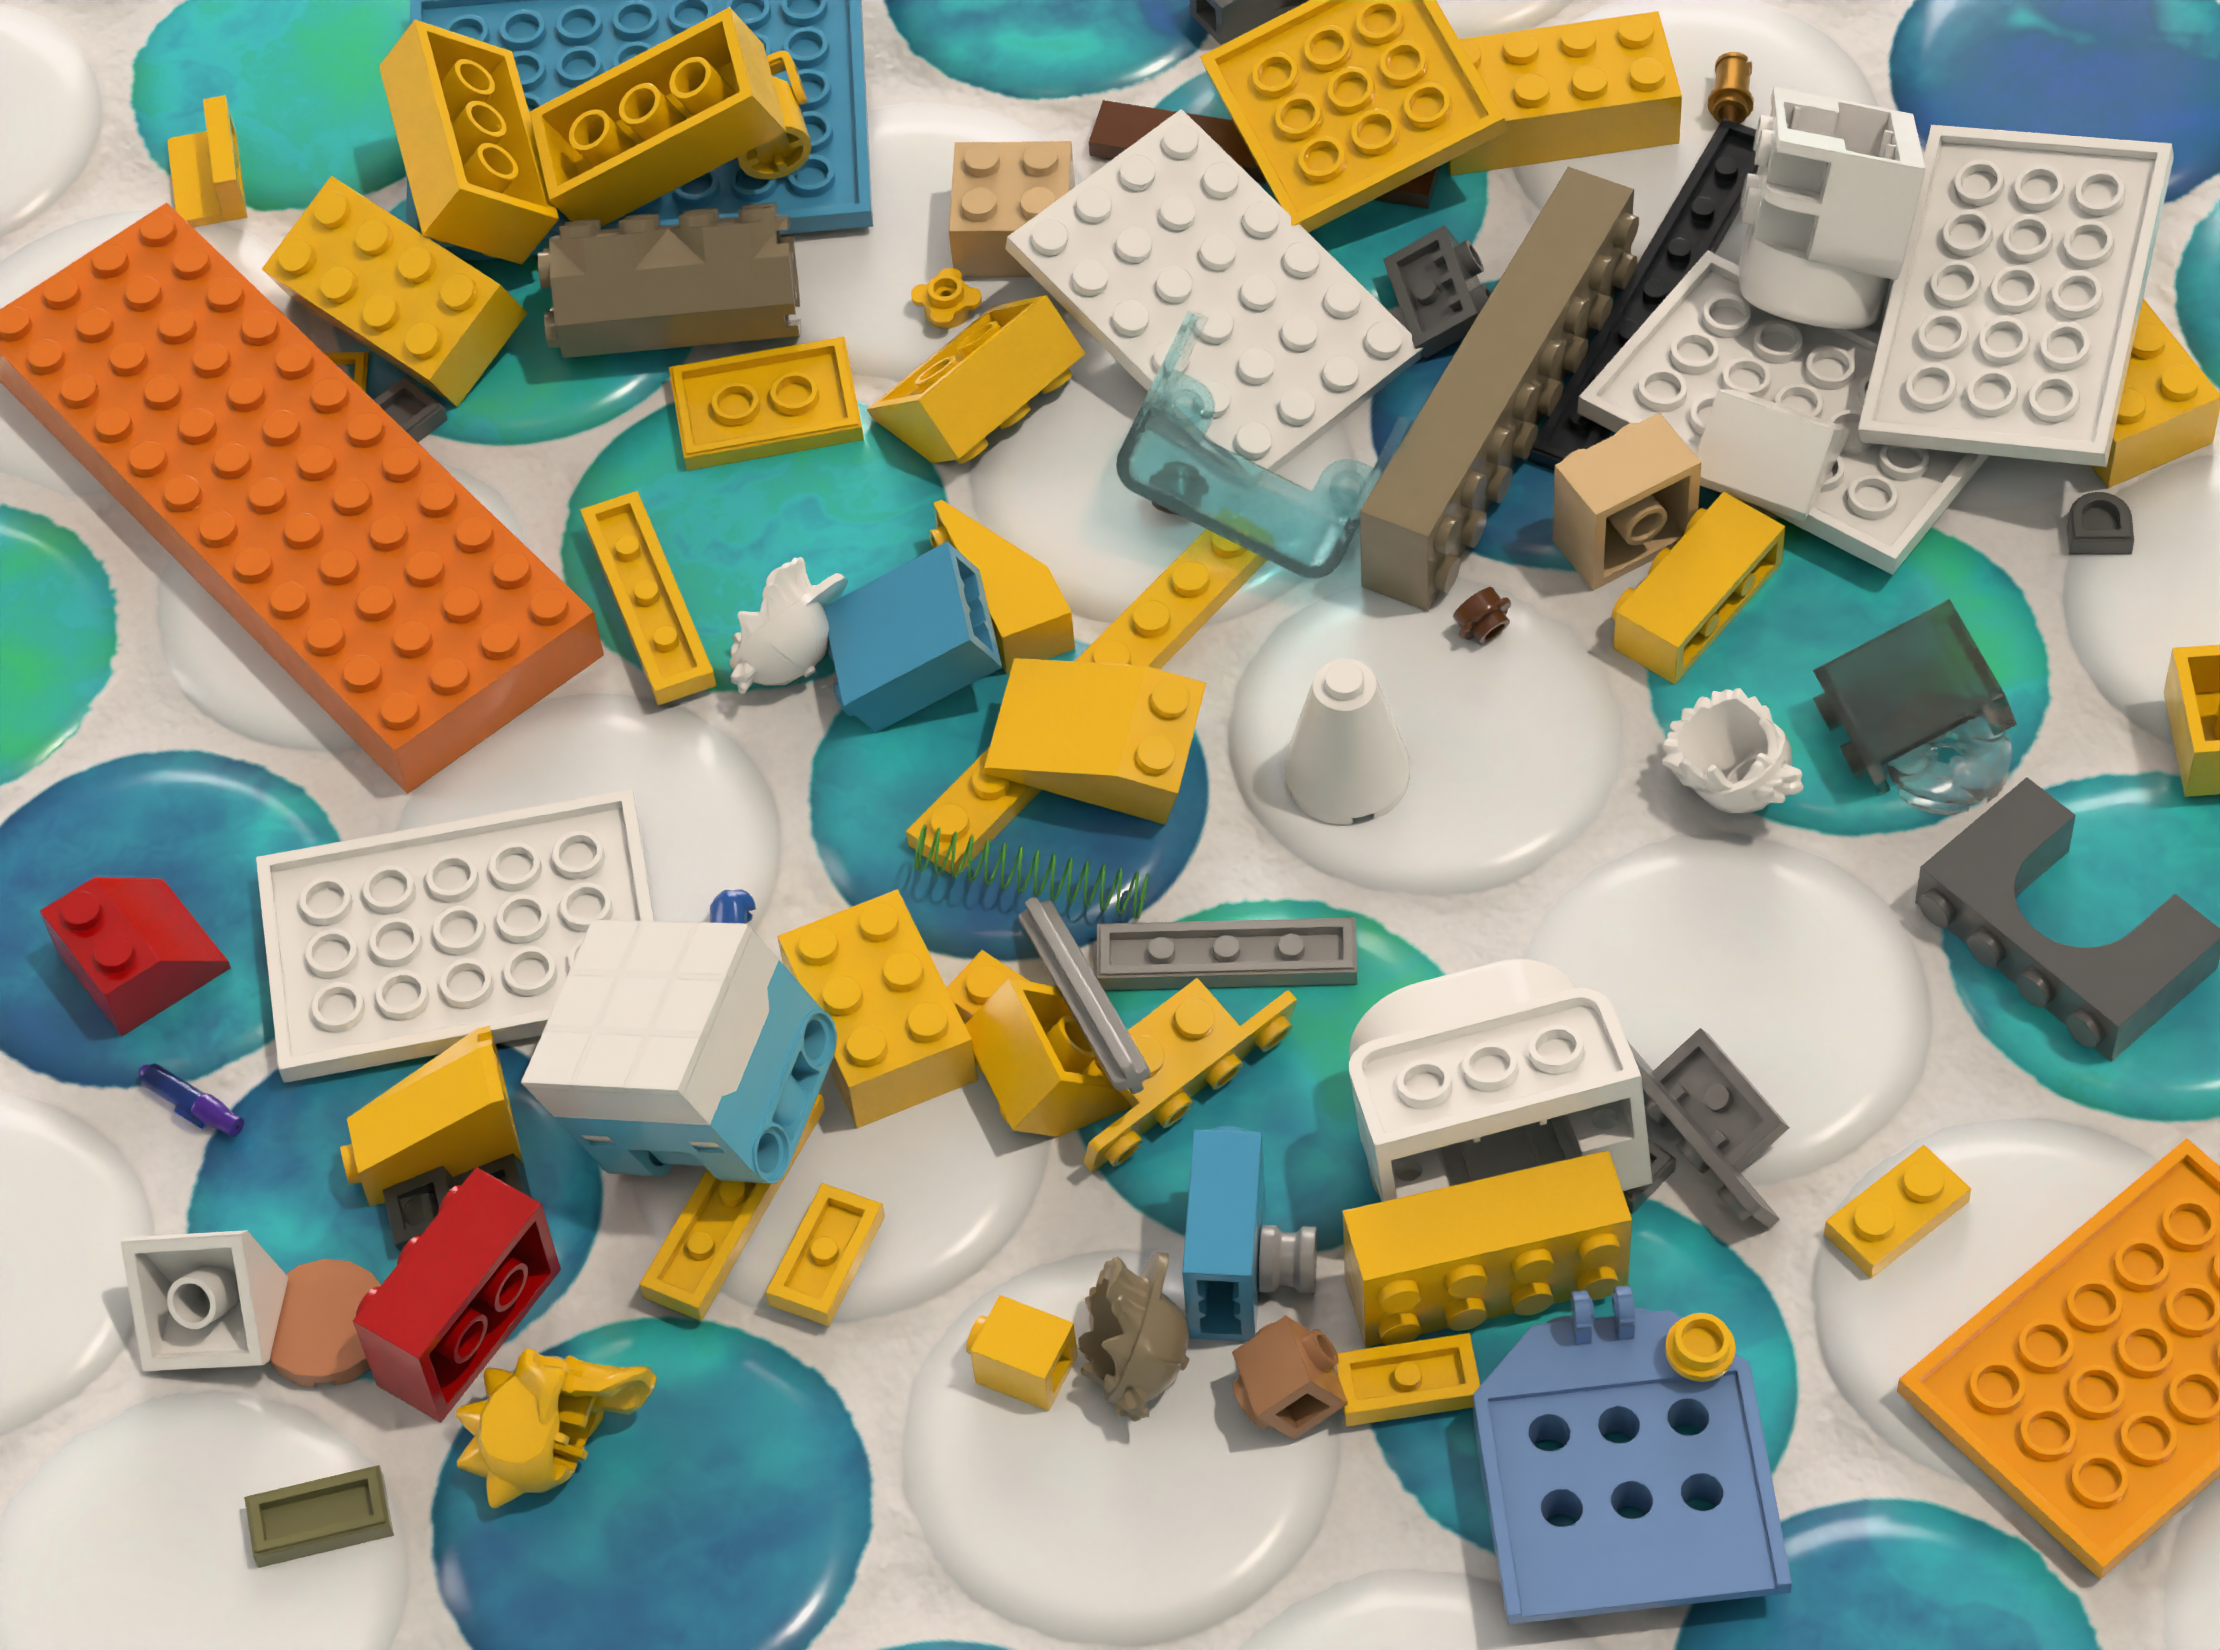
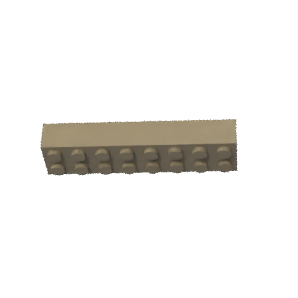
[1360,167,1639,612]

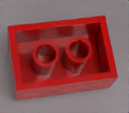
[353,1167,561,1423]

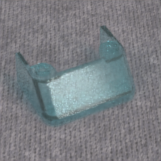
[1116,311,1415,579]

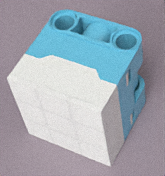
[521,919,837,1183]

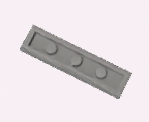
[1097,917,1357,990]

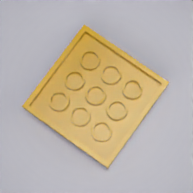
[1200,0,1509,233]

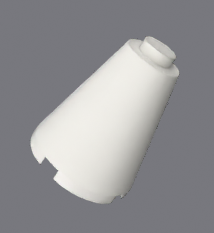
[1284,659,1410,825]

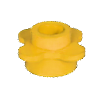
[911,268,982,328]

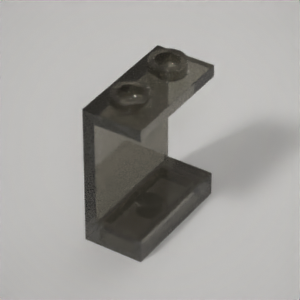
[1813,599,2017,796]

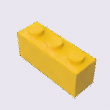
[1611,491,1785,685]

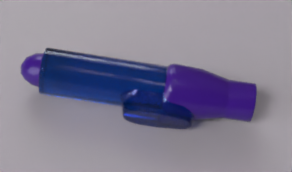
[138,1063,244,1137]

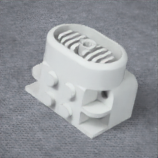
[1739,87,1926,329]
[1349,959,1653,1202]

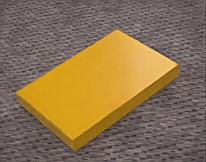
[669,336,864,471]

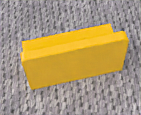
[167,95,248,227]

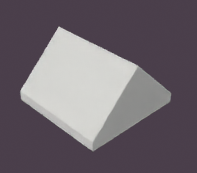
[1696,389,1850,522]
[120,1230,289,1371]

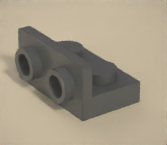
[1383,225,1491,359]

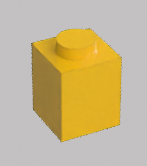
[966,1295,1078,1411]

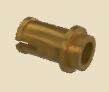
[1707,52,1754,124]

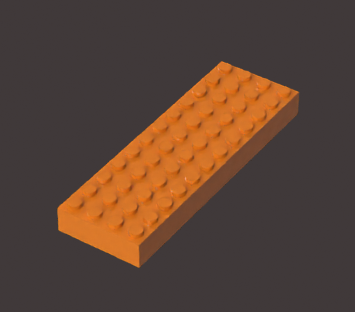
[0,202,604,794]

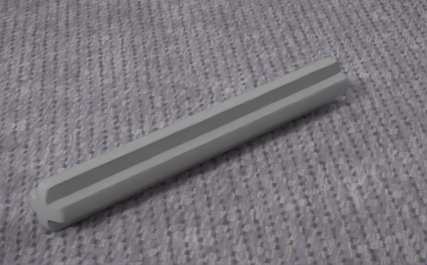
[1018,897,1151,1094]

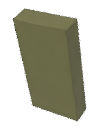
[244,1465,394,1568]

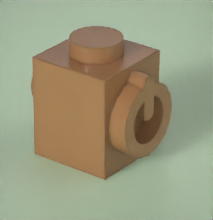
[1232,1315,1348,1440]

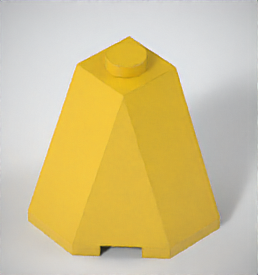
[340,1026,525,1207]

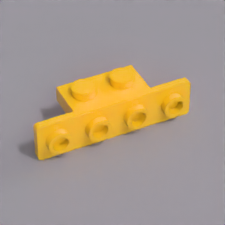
[1083,978,1297,1172]

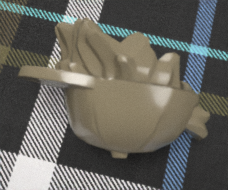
[1078,1252,1190,1422]

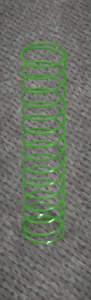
[913,824,1149,920]

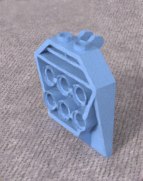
[1473,1285,1792,1625]

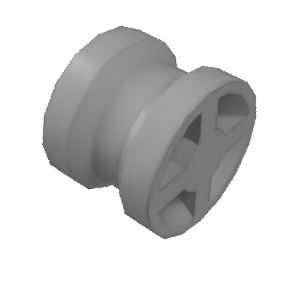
[1259,1225,1317,1295]

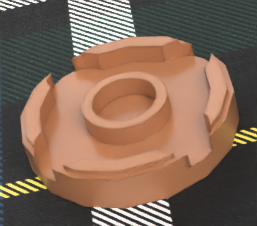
[269,1259,381,1387]

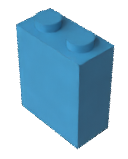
[823,541,1002,733]
[1182,1126,1266,1341]

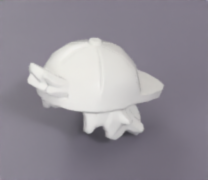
[729,557,848,694]
[1662,688,1804,813]

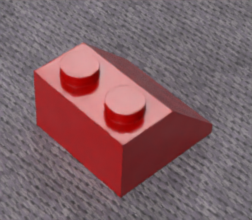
[40,877,231,1036]

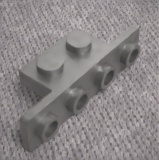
[1627,1028,1790,1228]

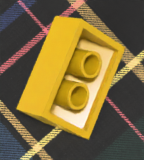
[866,295,1086,464]

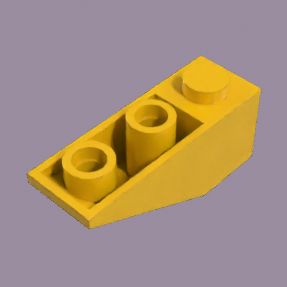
[929,500,1075,674]

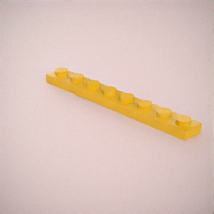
[906,510,1274,876]

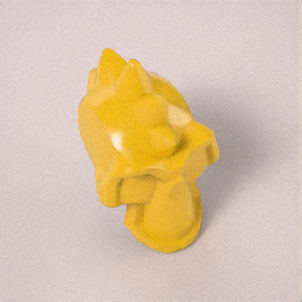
[456,1348,657,1509]

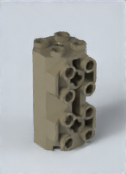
[538,203,802,358]

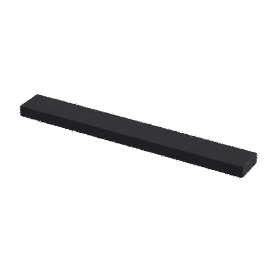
[1528,118,1759,471]

